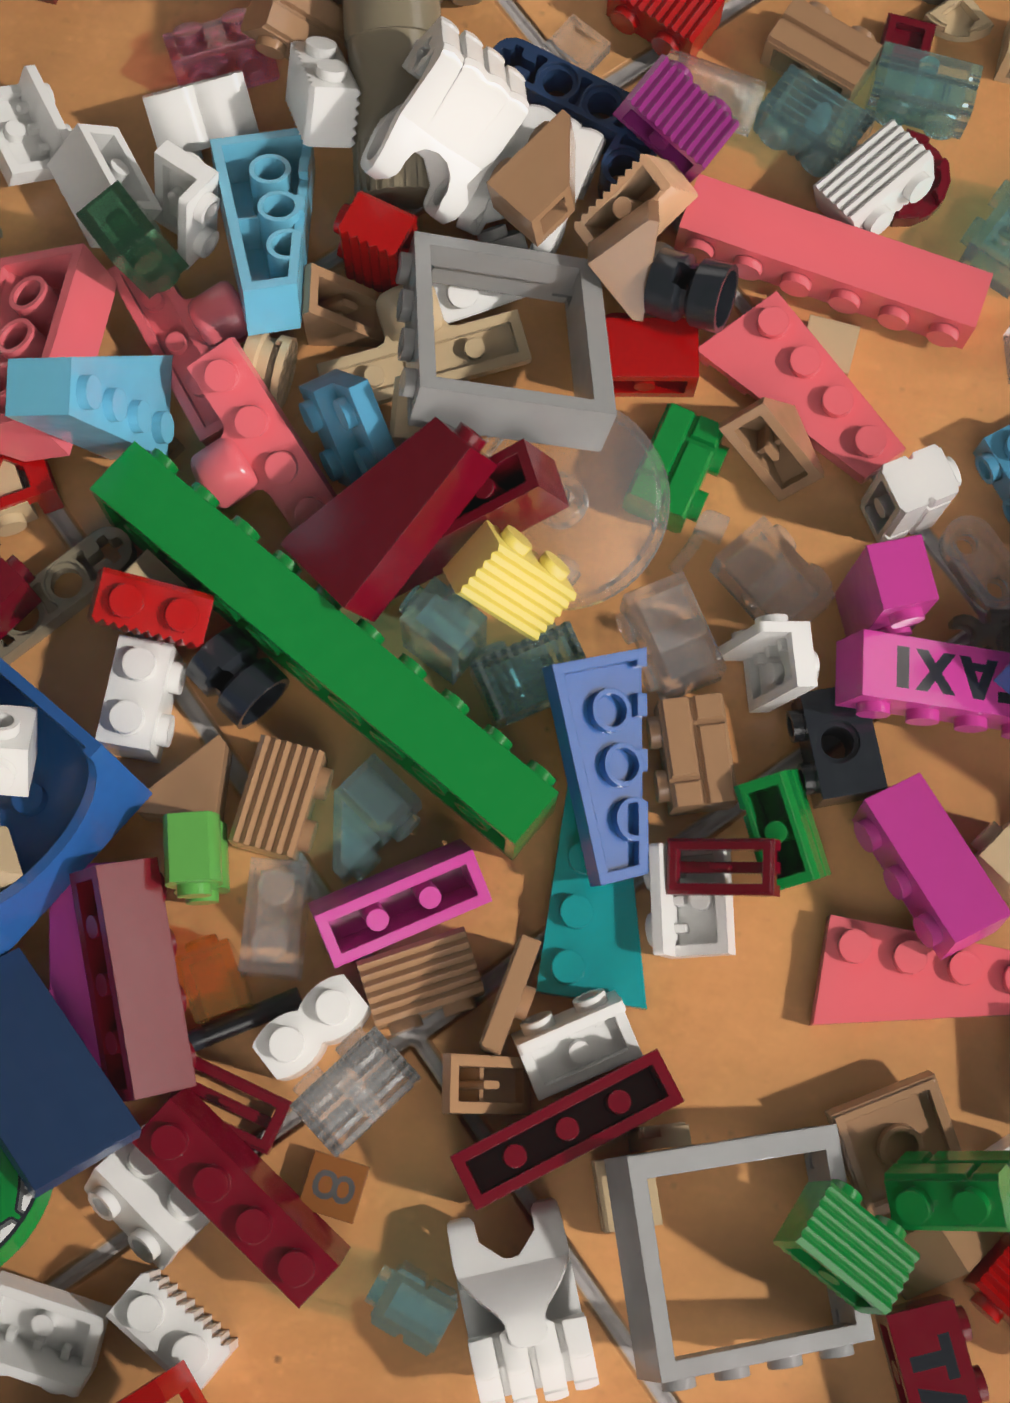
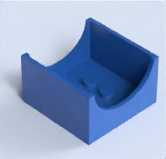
[0,658,153,957]

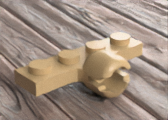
[316,285,532,405]

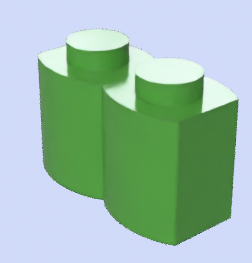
[162,811,230,905]

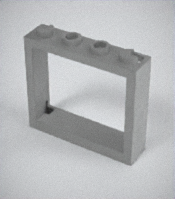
[395,231,617,452]
[604,1124,875,1392]

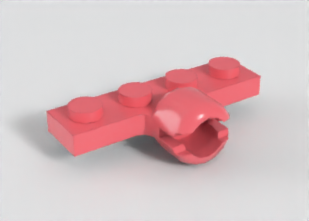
[107,244,248,447]
[186,337,337,530]

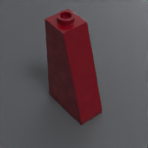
[280,417,498,622]

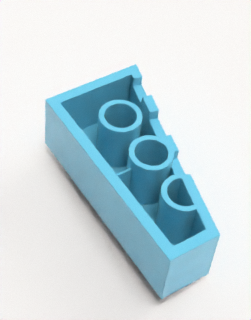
[210,128,315,336]
[5,355,174,460]

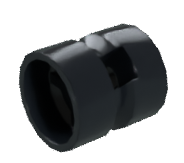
[644,247,739,333]
[185,626,290,729]

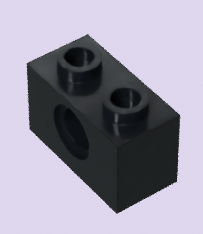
[786,687,888,809]

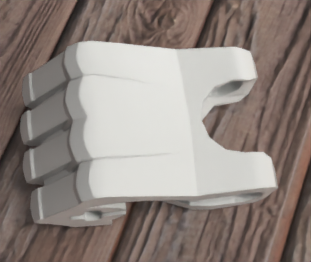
[360,16,529,224]
[456,104,606,254]
[447,1197,600,1403]

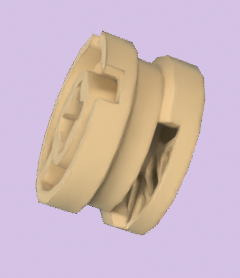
[243,333,298,409]

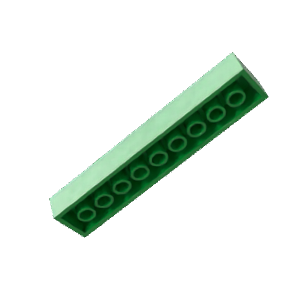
[89,441,559,860]

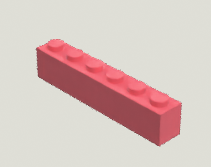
[674,174,993,349]

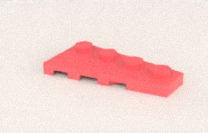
[699,291,906,485]
[809,915,1010,1026]

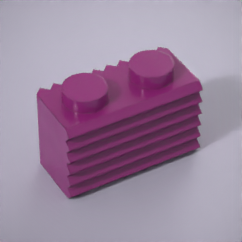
[613,54,740,183]

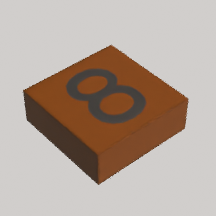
[300,1150,370,1224]

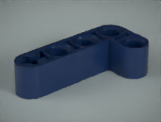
[493,37,661,199]

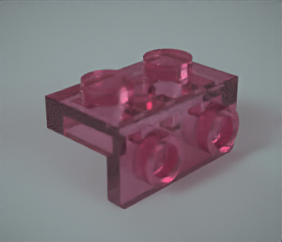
[162,8,280,89]

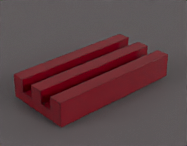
[666,838,781,897]
[168,1056,294,1155]

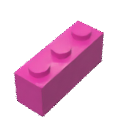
[834,534,939,637]
[852,772,1010,961]
[307,838,493,968]

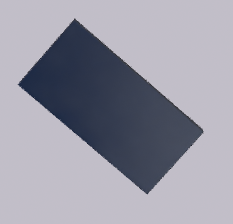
[0,948,141,1199]

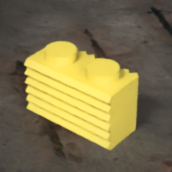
[443,520,577,641]

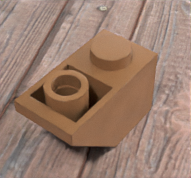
[486,109,576,247]

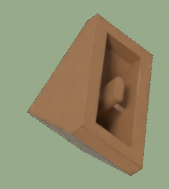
[587,200,660,321]
[302,262,384,347]
[719,397,824,502]
[137,735,233,823]
[442,1053,531,1115]
[900,1230,1001,1300]

